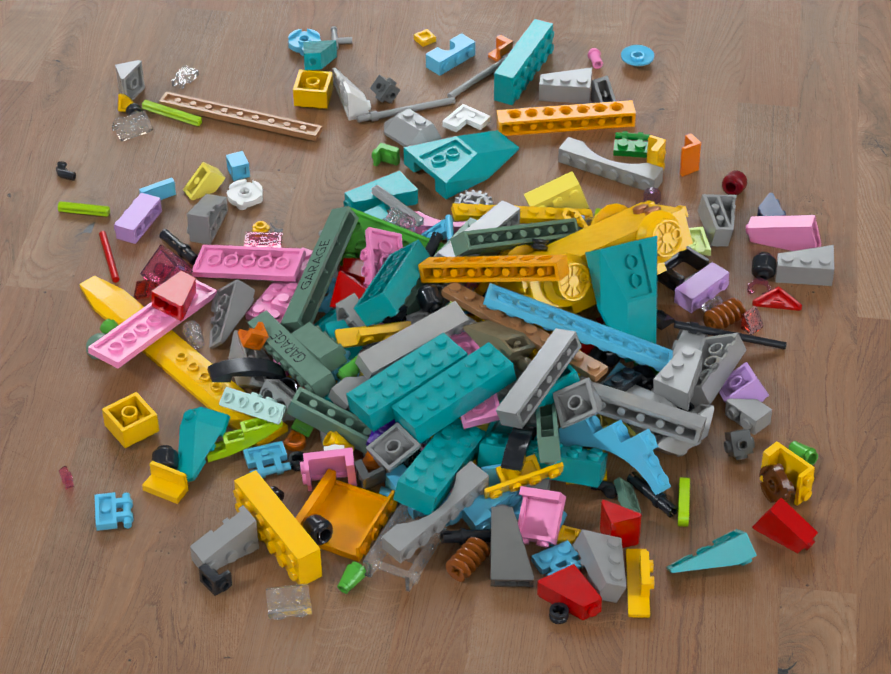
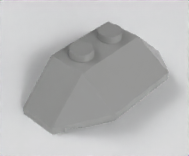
[384,108,442,147]
[228,330,270,389]
[653,404,714,457]

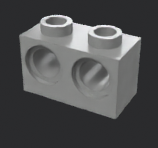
[259,379,296,422]

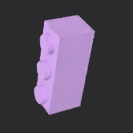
[114,193,162,244]
[674,262,729,313]

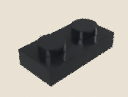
[603,367,642,392]

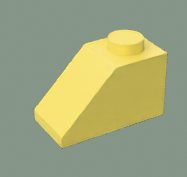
[183,162,225,200]

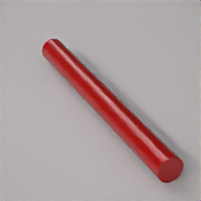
[99,231,120,283]

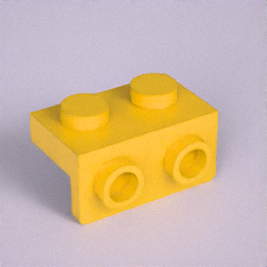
[647,135,666,171]

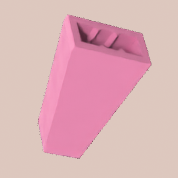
[746,215,821,251]

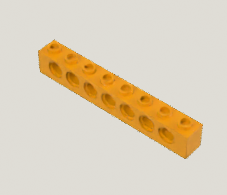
[496,100,636,136]
[418,255,570,283]

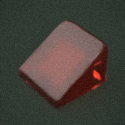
[133,280,159,299]
[741,306,763,335]

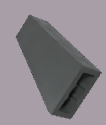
[491,504,534,587]

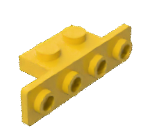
[335,321,412,348]
[484,454,564,499]
[626,549,654,618]

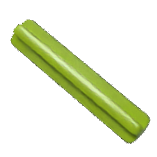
[58,201,110,217]

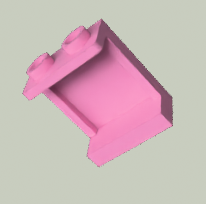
[300,448,357,491]
[518,486,566,548]

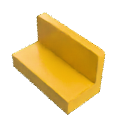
[142,461,189,504]

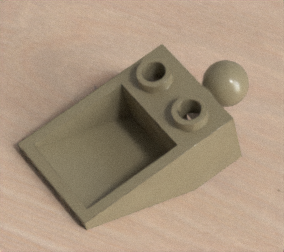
[463,320,536,372]

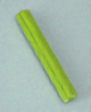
[142,100,202,127]

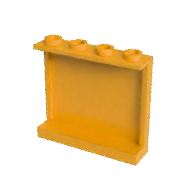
[295,469,397,562]

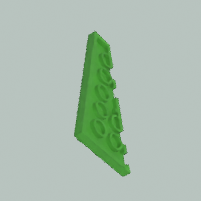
[344,207,445,254]

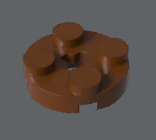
[759,463,794,503]

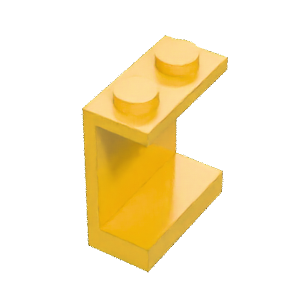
[760,441,815,506]

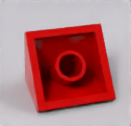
[600,499,642,548]

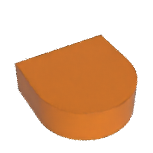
[283,430,306,452]

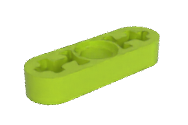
[678,477,690,527]

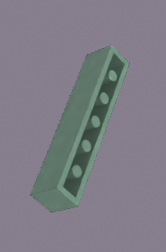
[287,387,372,454]

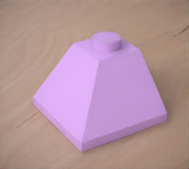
[719,362,769,403]

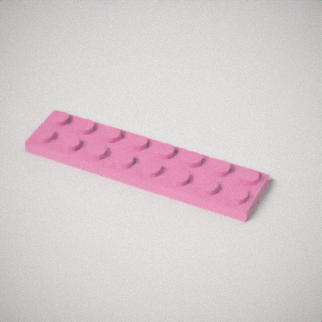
[88,280,217,368]

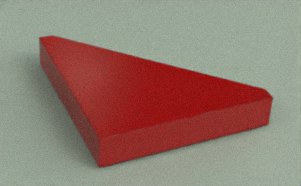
[752,286,802,311]

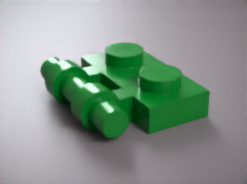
[613,131,650,158]

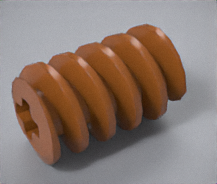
[703,297,746,330]
[446,537,491,582]

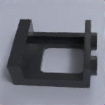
[657,246,709,292]

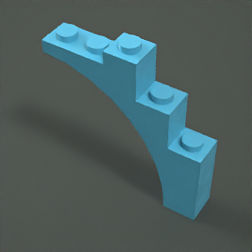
[559,415,671,495]
[386,464,523,530]

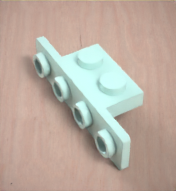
[219,387,286,424]

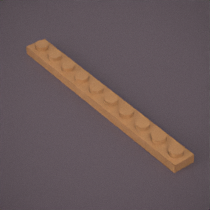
[159,91,322,141]
[441,282,608,382]

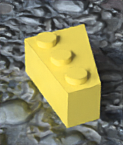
[524,171,589,209]

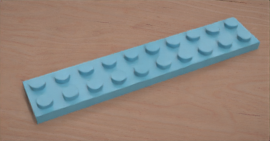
[483,283,673,372]

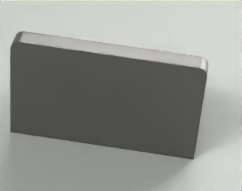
[354,459,386,490]

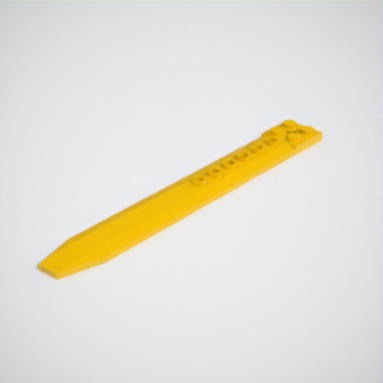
[79,276,288,447]

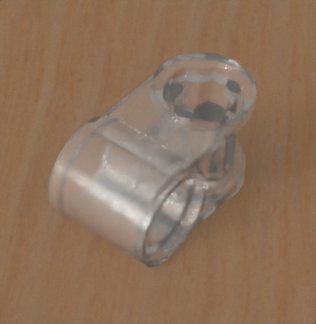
[382,207,416,233]

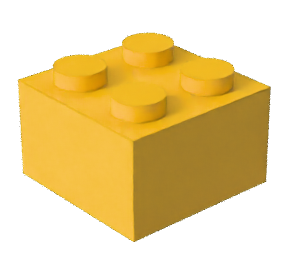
[293,69,333,109]
[102,392,159,448]

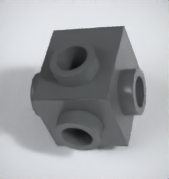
[370,75,400,103]
[724,429,755,460]

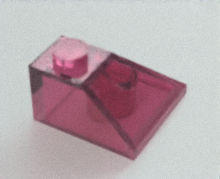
[140,245,193,290]

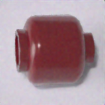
[722,170,747,195]

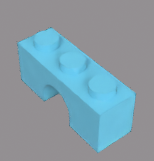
[426,33,475,76]

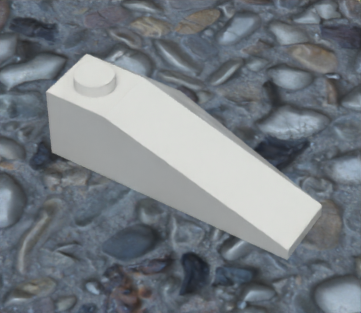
[332,68,371,121]

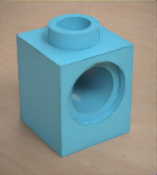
[226,151,250,181]

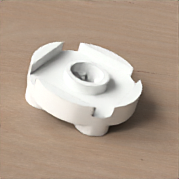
[227,179,263,210]

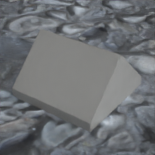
[115,60,145,101]
[553,377,603,429]
[366,422,421,473]

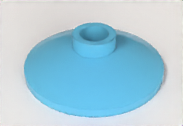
[621,45,654,66]

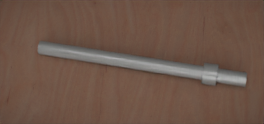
[447,53,509,98]
[357,97,456,123]

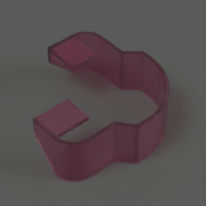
[747,278,771,294]
[59,466,74,489]

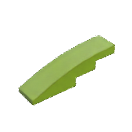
[206,418,283,463]

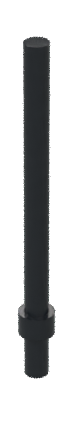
[674,320,787,350]

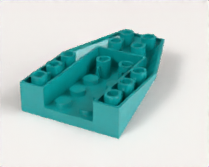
[403,130,519,199]
[585,236,657,363]

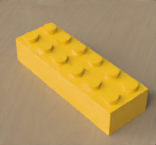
[233,470,322,587]

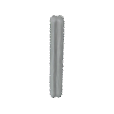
[372,185,424,227]

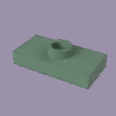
[614,477,642,514]

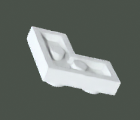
[443,104,491,132]

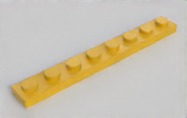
[451,203,594,226]

